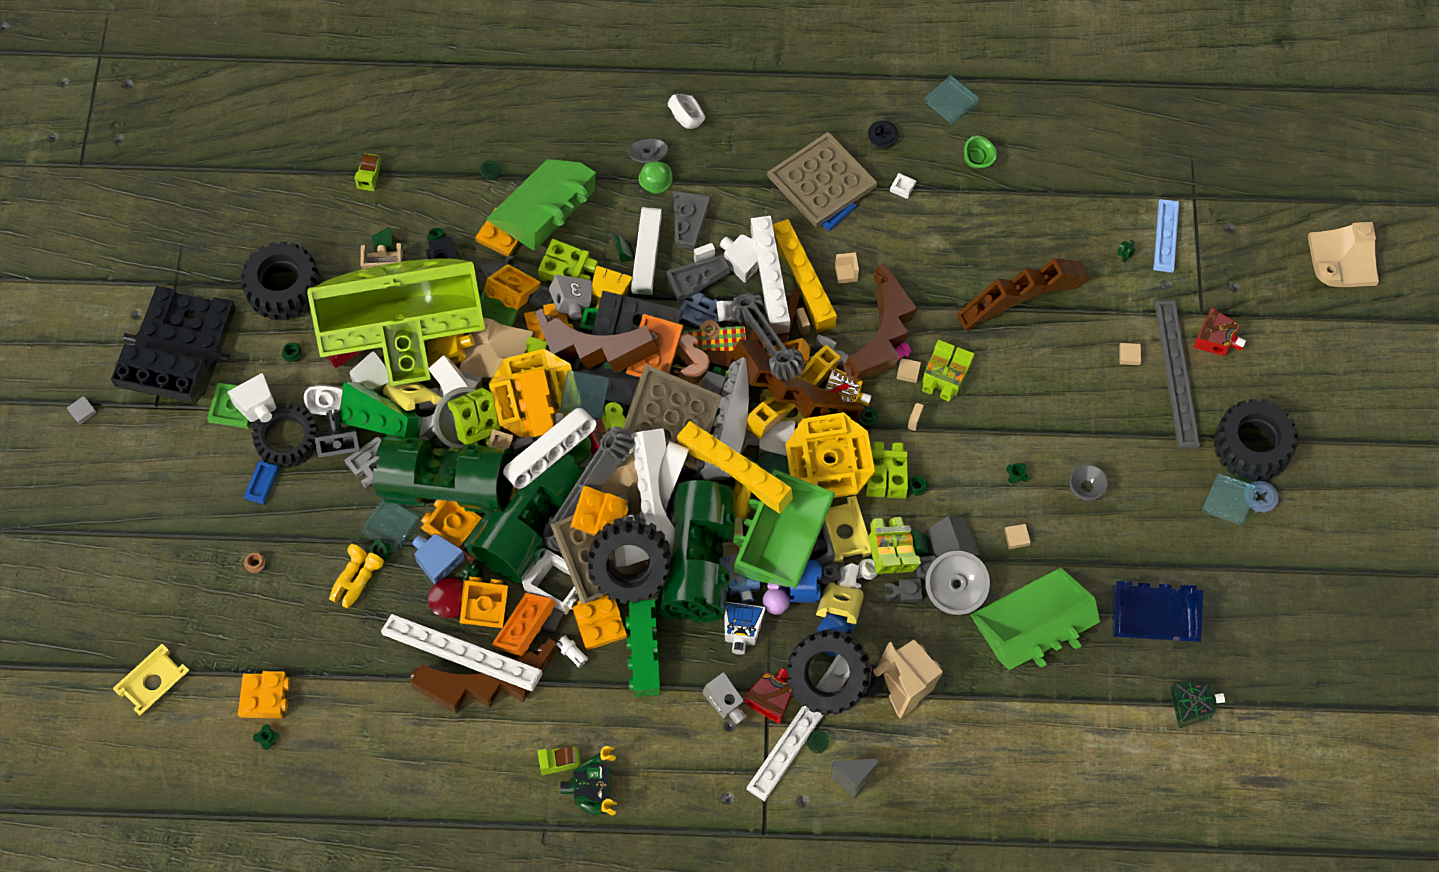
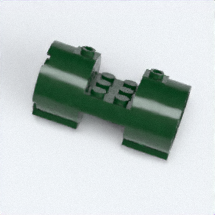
[373,436,514,513]
[464,453,586,584]
[656,480,736,623]

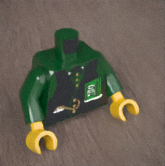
[560,746,617,816]

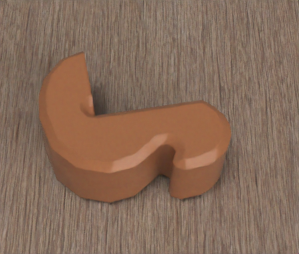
[676,334,710,384]

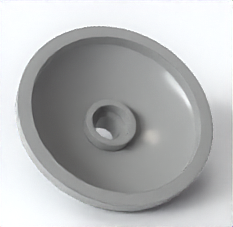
[433,387,480,449]
[925,551,990,615]

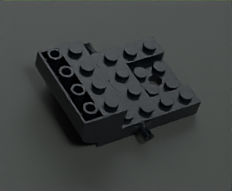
[111,285,236,403]
[575,291,684,419]

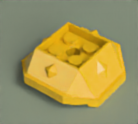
[489,349,580,438]
[785,413,875,498]

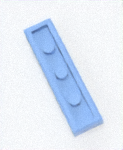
[1153,199,1179,273]

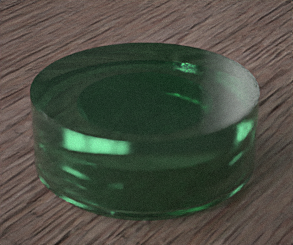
[481,160,501,180]
[807,730,829,754]

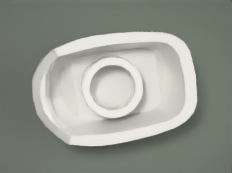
[668,94,705,129]
[304,384,343,415]

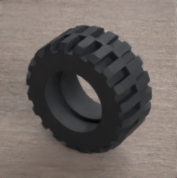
[241,241,321,321]
[1214,399,1298,481]
[588,517,671,604]
[786,629,872,715]

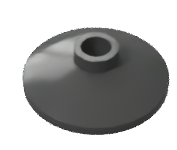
[629,138,668,163]

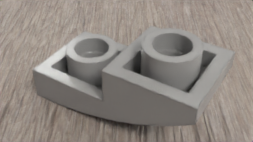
[816,335,849,372]

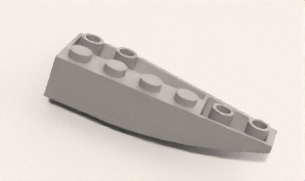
[693,357,749,481]

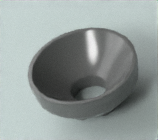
[1069,464,1108,501]

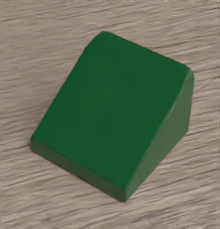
[372,227,394,253]
[615,236,635,263]
[912,529,931,556]

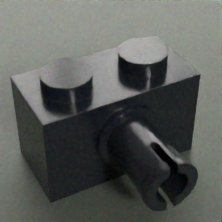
[315,409,361,458]

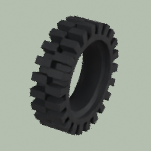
[252,403,318,469]

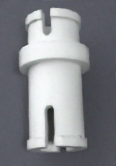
[557,635,588,668]

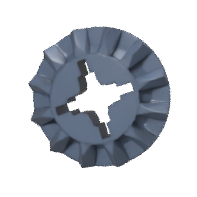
[1244,481,1278,513]

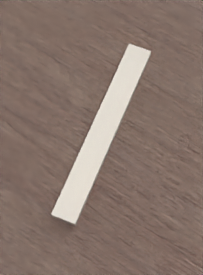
[381,614,542,692]
[747,654,850,801]

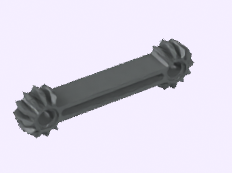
[730,292,805,381]
[541,426,634,552]

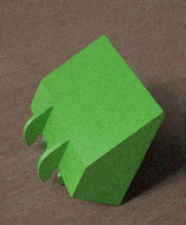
[486,159,596,251]
[733,469,835,588]
[970,567,1100,670]

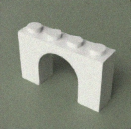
[393,355,474,440]

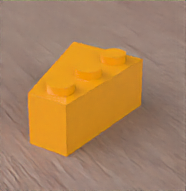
[515,369,555,437]

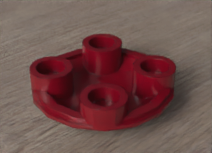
[428,578,464,619]

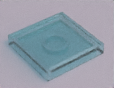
[924,75,979,124]
[560,370,609,419]
[1202,473,1258,525]
[360,499,419,553]

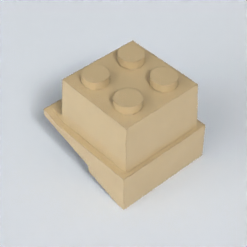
[873,640,942,719]

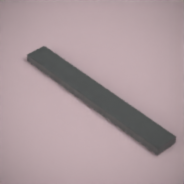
[1154,300,1200,449]

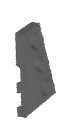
[673,191,711,250]
[666,255,730,303]

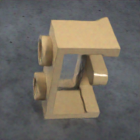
[361,243,403,269]

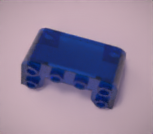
[1112,581,1203,642]

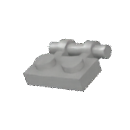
[344,437,381,488]

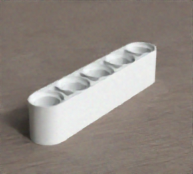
[631,207,662,295]
[503,408,596,489]
[638,441,689,521]

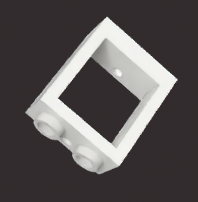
[522,549,579,615]

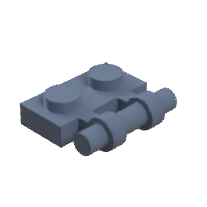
[680,292,719,329]

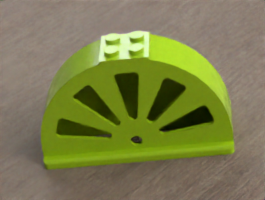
[307,259,485,386]

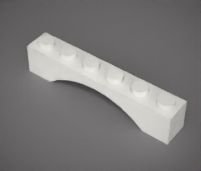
[751,216,790,334]
[631,428,675,557]

